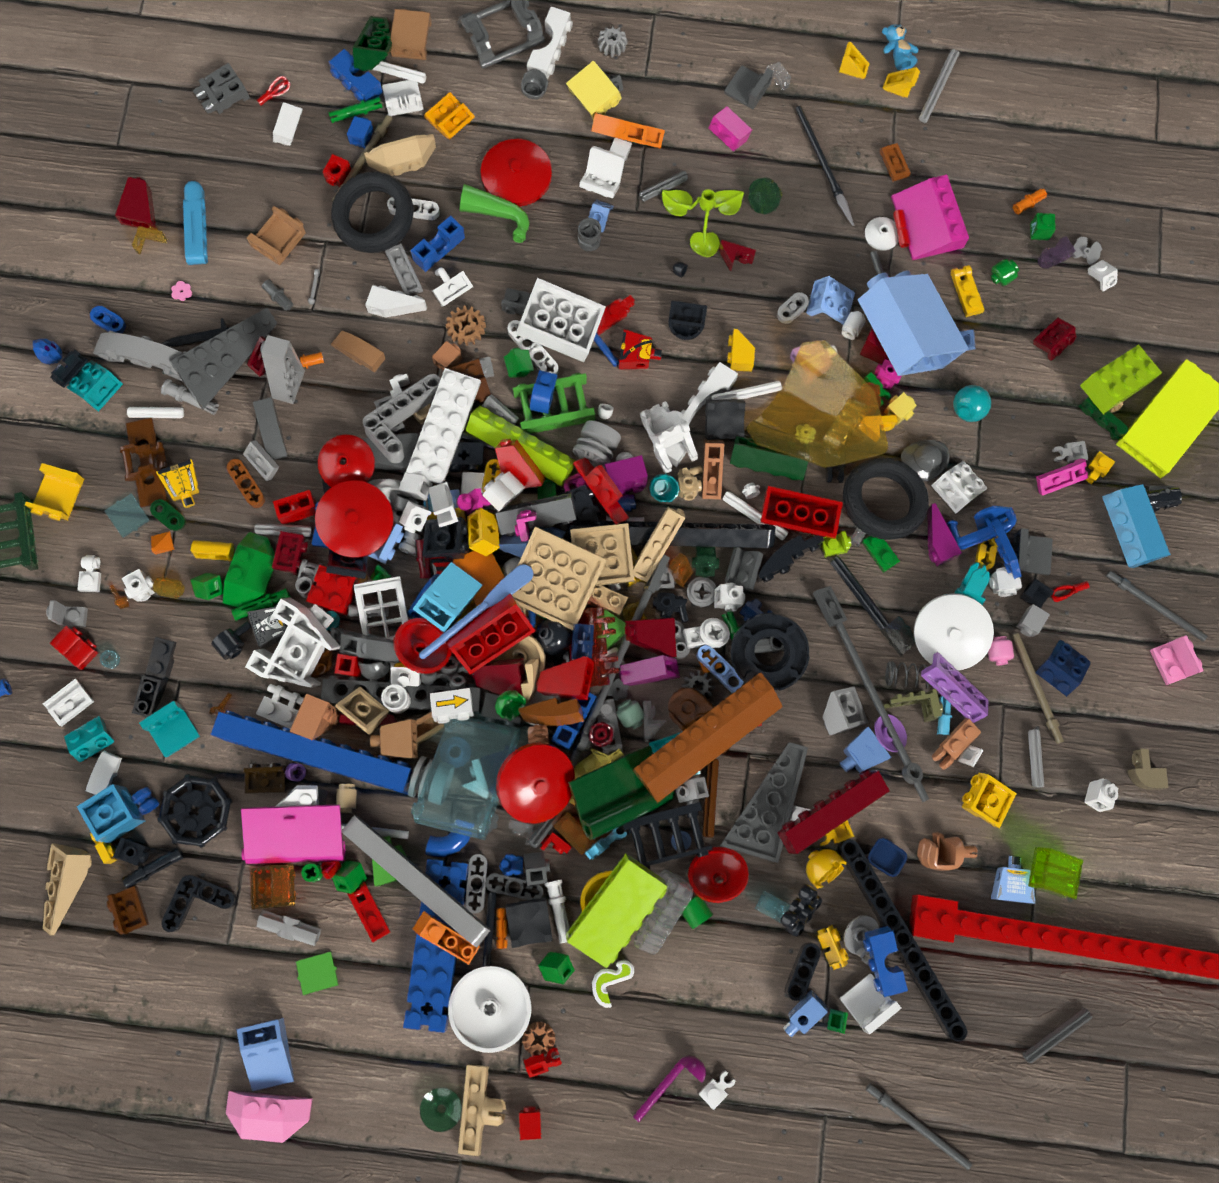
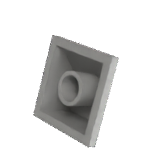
[823,686,868,735]

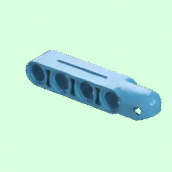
[183,181,208,265]

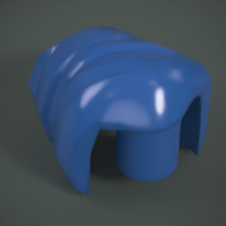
[499,854,523,876]

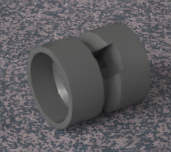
[578,218,601,251]
[392,494,419,527]

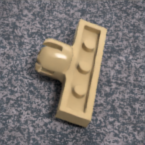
[458,1064,506,1156]

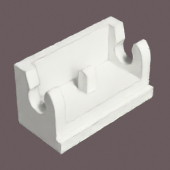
[273,102,302,146]

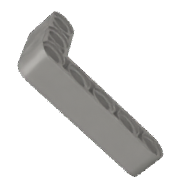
[363,374,441,464]

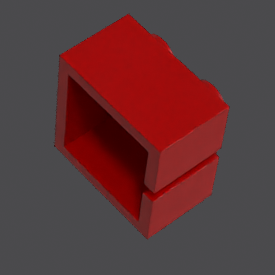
[306,565,360,616]

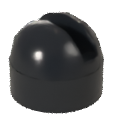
[673,262,688,278]

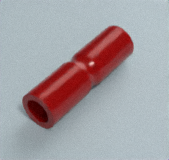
[893,210,911,248]

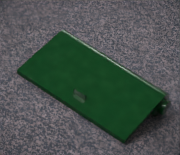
[568,745,674,840]

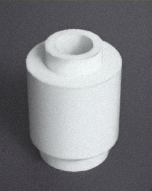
[841,311,866,340]

